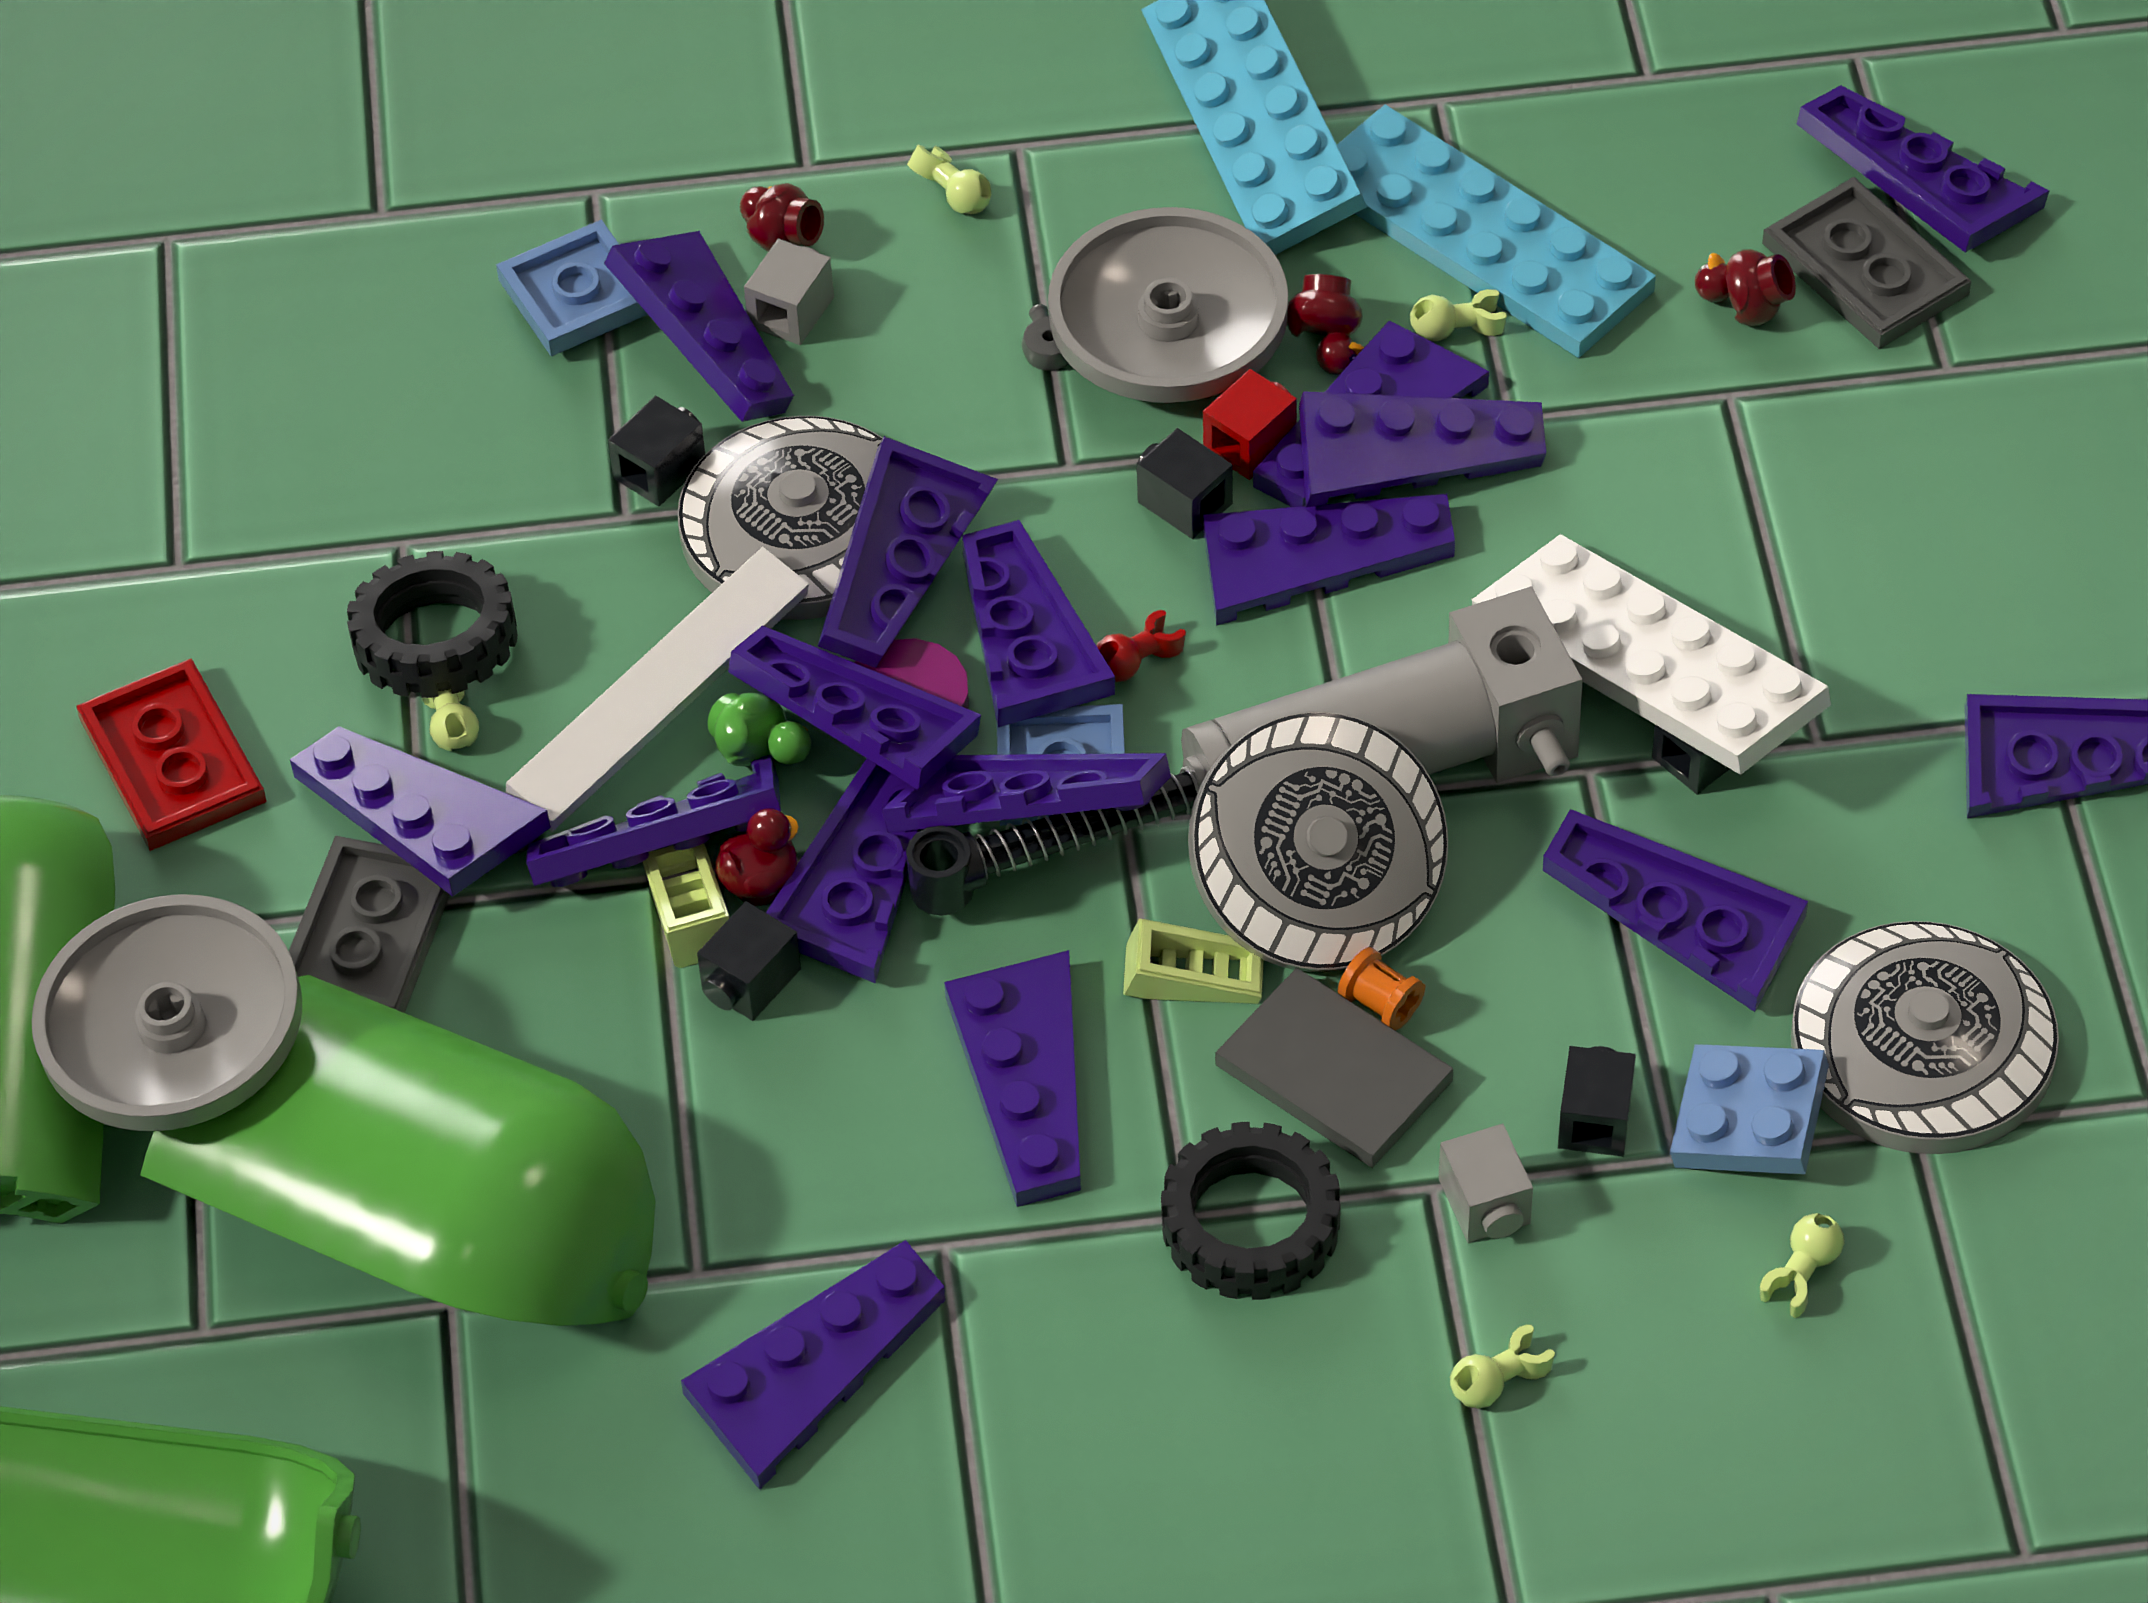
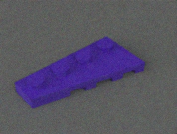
[1796,85,2050,253]
[604,231,794,422]
[1253,320,1489,507]
[1965,694,2148,818]
[882,753,1171,833]
[526,754,781,887]
[766,758,921,983]
[944,950,1081,1207]

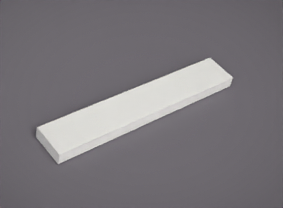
[506,547,809,832]

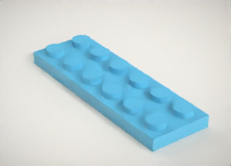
[1141,0,1368,255]
[1337,104,1656,358]

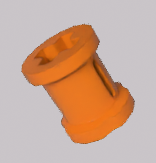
[1338,947,1426,1031]

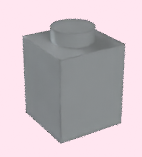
[744,239,834,345]
[1439,1124,1533,1243]

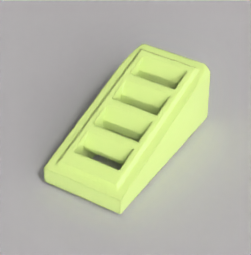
[642,843,729,968]
[1123,918,1263,1004]

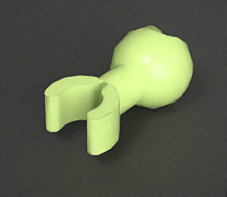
[907,145,992,214]
[1410,289,1507,342]
[421,689,479,751]
[1760,1213,1844,1318]
[1450,1324,1555,1409]

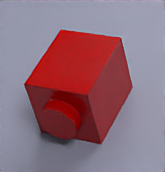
[1203,369,1297,480]

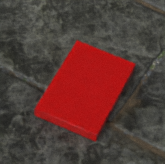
[76,658,267,851]

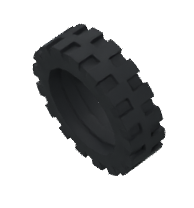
[347,551,518,698]
[1161,1122,1341,1300]

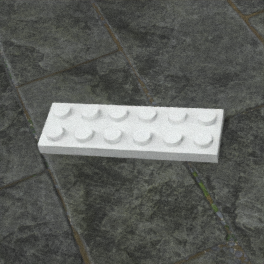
[1472,534,1831,775]

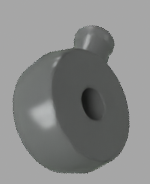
[1022,304,1069,371]

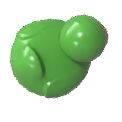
[708,692,811,766]

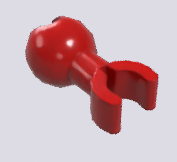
[1096,610,1186,682]

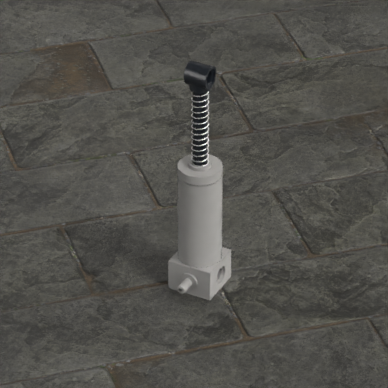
[906,586,1583,916]

